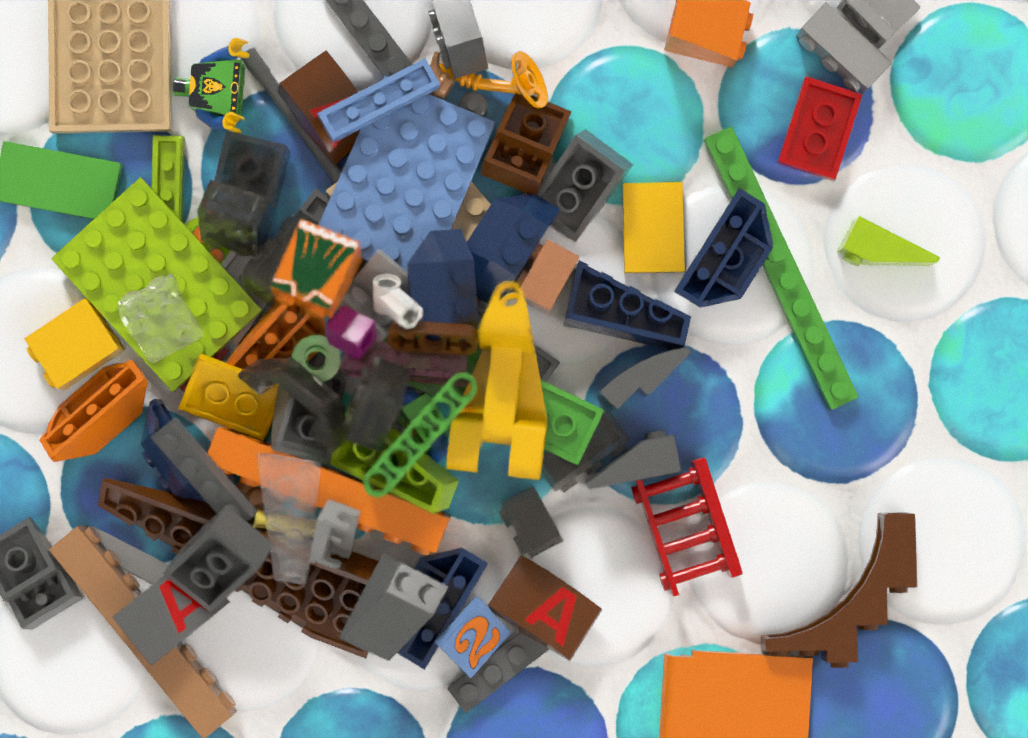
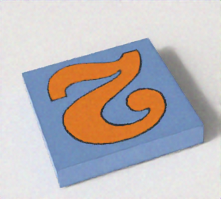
[435,596,511,678]

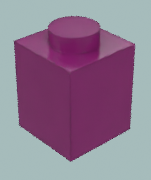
[326,305,377,360]

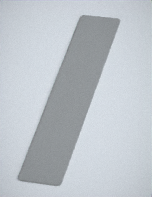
[93,527,168,584]

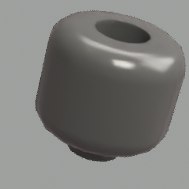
[458,92,488,118]

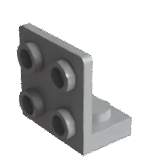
[836,0,920,49]
[338,250,409,343]

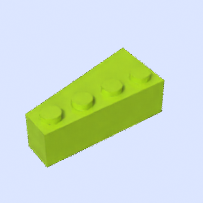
[329,404,459,514]

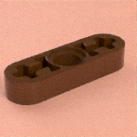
[387,321,479,355]

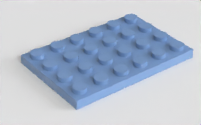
[318,75,496,272]

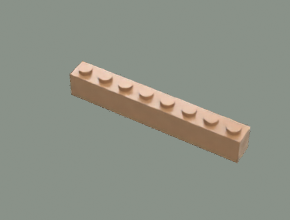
[49,524,237,738]

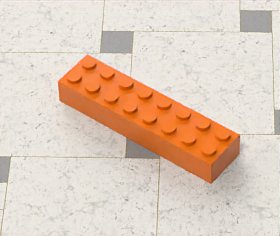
[207,427,452,556]

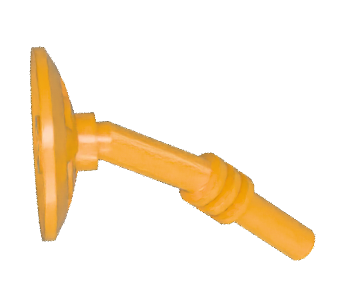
[439,51,548,109]

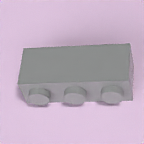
[796,2,892,94]

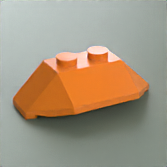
[226,301,326,383]
[39,360,148,462]

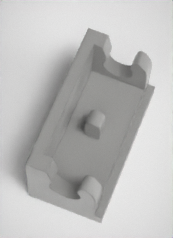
[309,499,361,568]

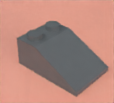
[537,129,633,242]
[586,430,681,489]
[339,553,448,661]

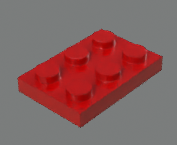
[777,76,863,181]

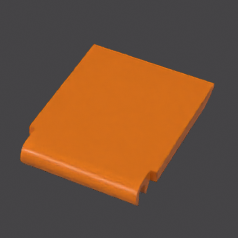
[659,650,813,738]

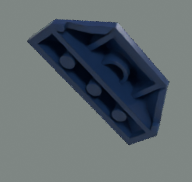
[674,188,773,308]
[467,194,560,305]
[407,229,478,354]
[141,399,206,502]
[398,547,488,670]

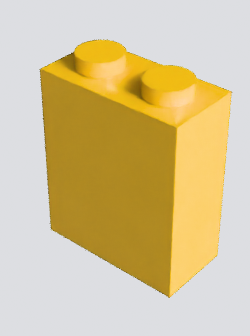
[24,298,126,390]

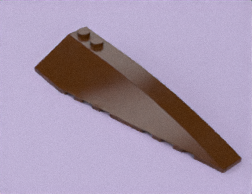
[98,478,379,658]

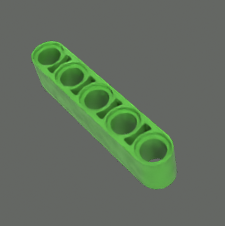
[363,372,477,497]

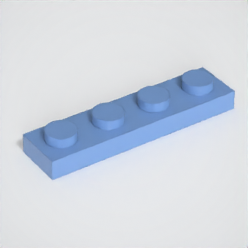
[318,58,440,143]

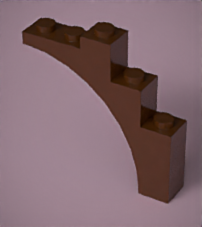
[761,512,917,668]

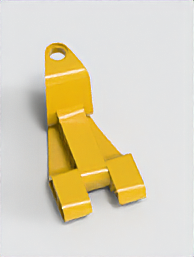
[446,282,548,480]

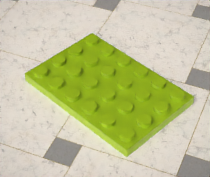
[51,177,264,392]

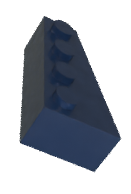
[563,260,691,350]

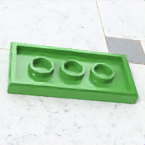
[0,141,123,219]

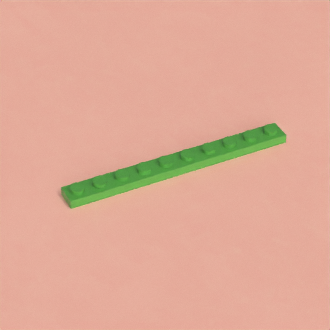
[703,126,859,410]

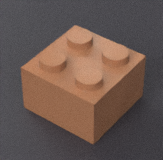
[516,239,580,315]

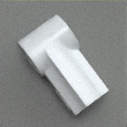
[373,274,423,329]

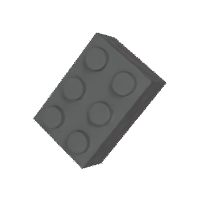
[163,505,274,612]

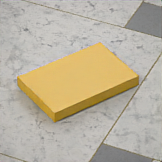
[622,182,685,274]
[178,353,279,441]

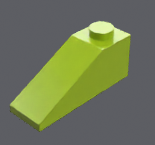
[837,216,941,266]

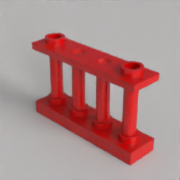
[631,457,743,597]

